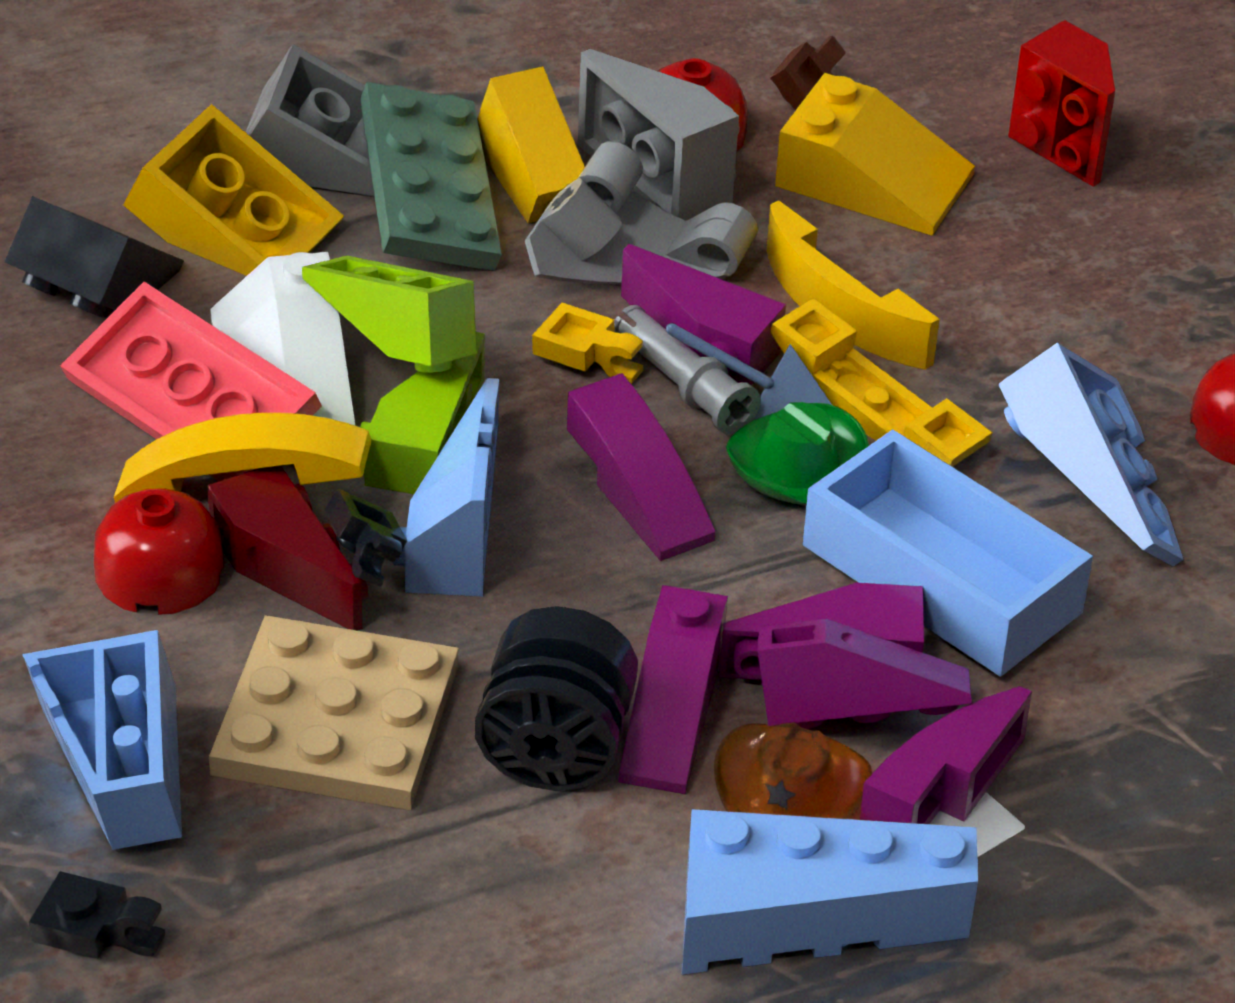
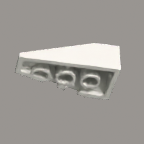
[210,252,355,465]

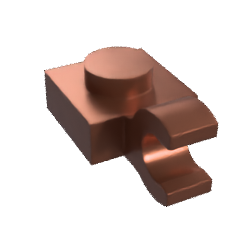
[770,35,846,111]

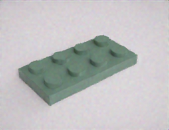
[360,82,502,271]

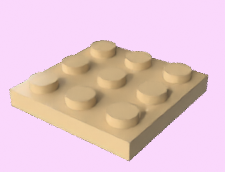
[209,615,459,810]

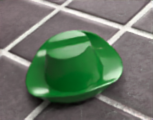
[726,402,869,506]

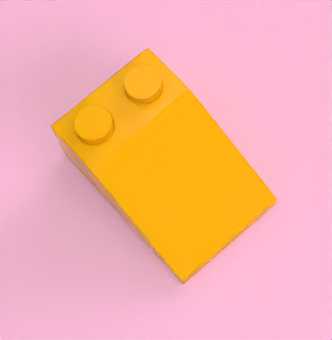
[775,73,975,236]
[123,104,344,276]

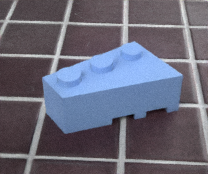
[22,630,182,850]

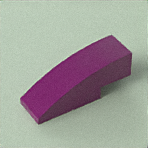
[567,373,716,561]
[860,686,1032,824]

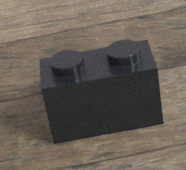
[5,196,184,317]

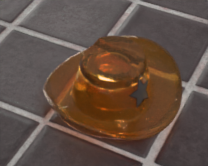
[714,722,872,819]

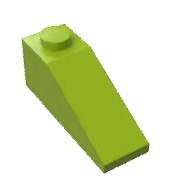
[302,255,477,372]
[360,332,485,494]

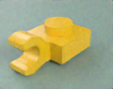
[532,302,643,384]

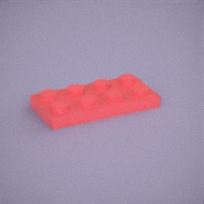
[60,282,322,482]

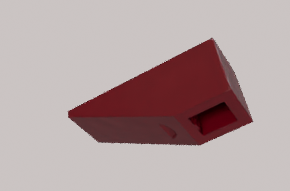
[207,466,369,631]

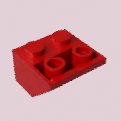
[1008,20,1115,187]

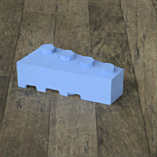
[682,809,978,975]

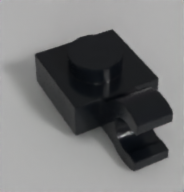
[325,488,407,587]
[28,871,165,959]

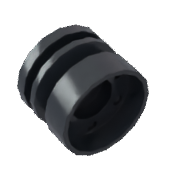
[475,606,638,791]

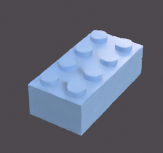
[803,429,1093,677]

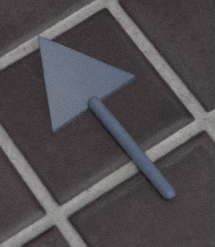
[666,323,832,420]

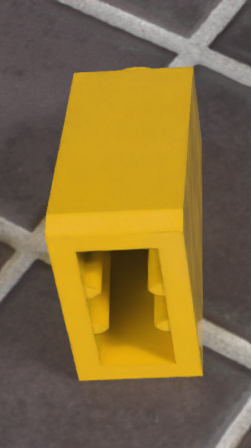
[477,66,585,223]

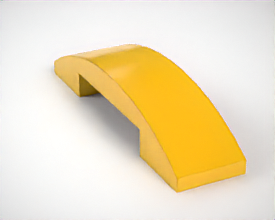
[766,200,940,370]
[771,298,993,467]
[114,413,372,503]

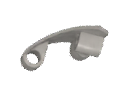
[525,141,758,285]

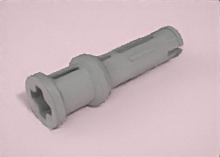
[614,305,761,435]

